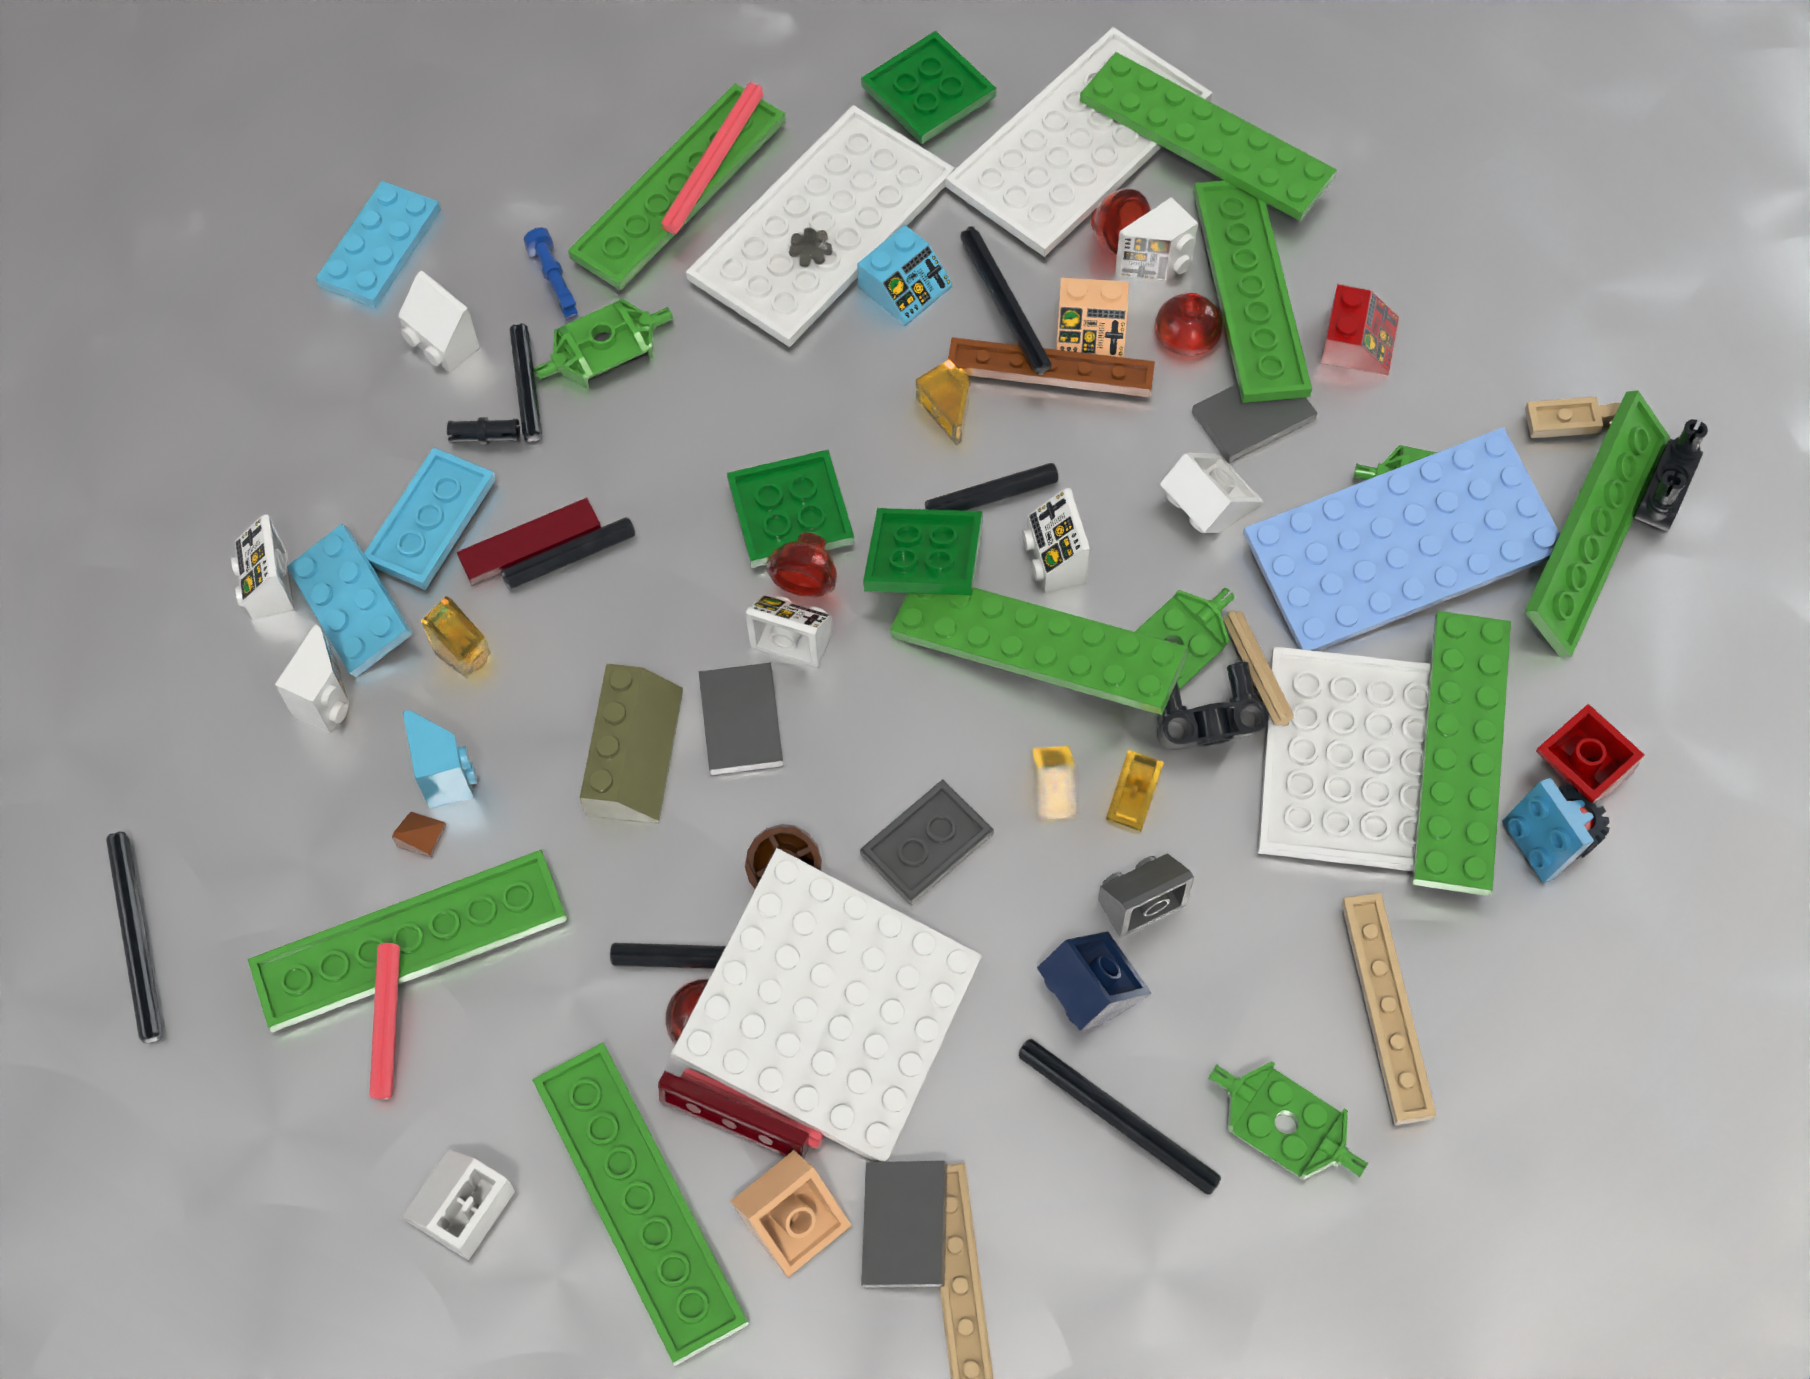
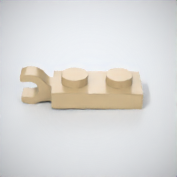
[1525,397,1621,438]

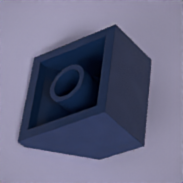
[1037,931,1151,1031]

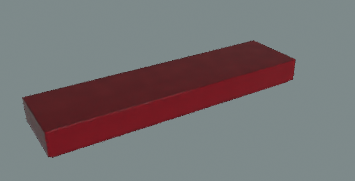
[456,498,601,586]
[658,1071,809,1158]

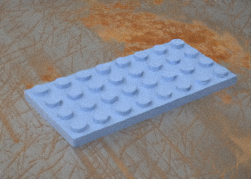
[1243,427,1560,651]

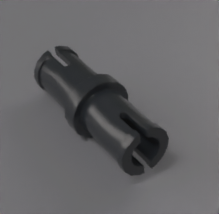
[447,417,520,445]

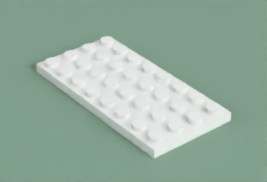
[945,27,1212,257]
[686,105,955,347]

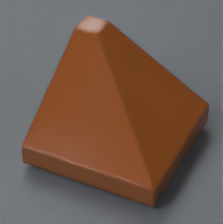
[392,812,446,857]

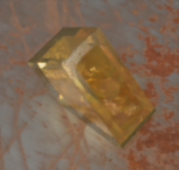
[916,359,971,445]
[421,595,491,679]

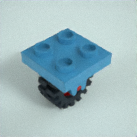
[1502,778,1610,883]

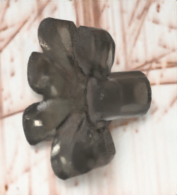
[789,227,833,267]

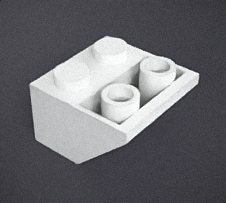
[401,1149,515,1260]

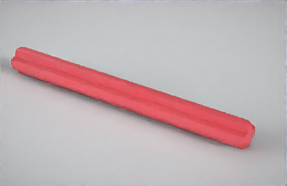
[661,82,763,234]

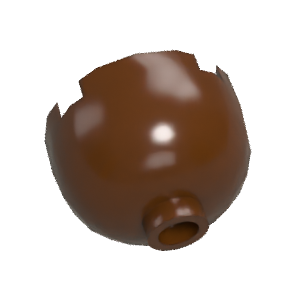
[745,824,822,889]

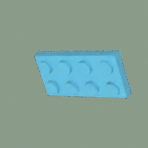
[315,181,441,308]
[364,447,496,590]
[286,524,413,677]

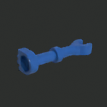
[524,227,578,319]

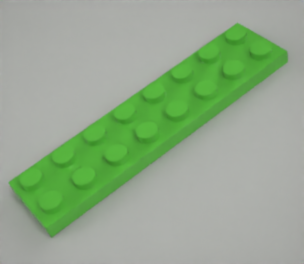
[1080,52,1337,221]
[568,83,786,291]
[1193,181,1312,403]
[1525,390,1670,657]
[890,587,1188,715]
[1412,611,1511,896]
[248,850,568,1033]
[532,1042,748,1366]

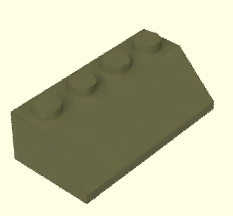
[580,664,683,824]

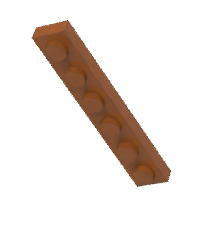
[947,337,1155,397]

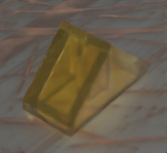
[1032,746,1077,819]
[1106,750,1164,832]

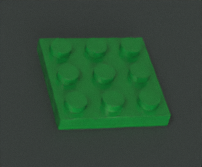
[861,31,996,145]
[727,449,855,568]
[863,508,983,595]

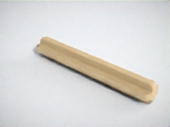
[1223,610,1294,727]

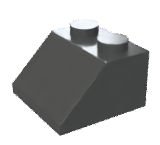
[1098,853,1194,938]

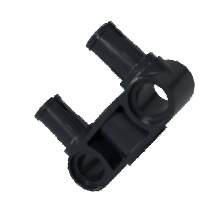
[1634,419,1708,532]
[1157,662,1268,749]

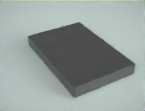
[1192,384,1318,463]
[699,662,784,775]
[860,779,994,906]
[861,1160,948,1288]

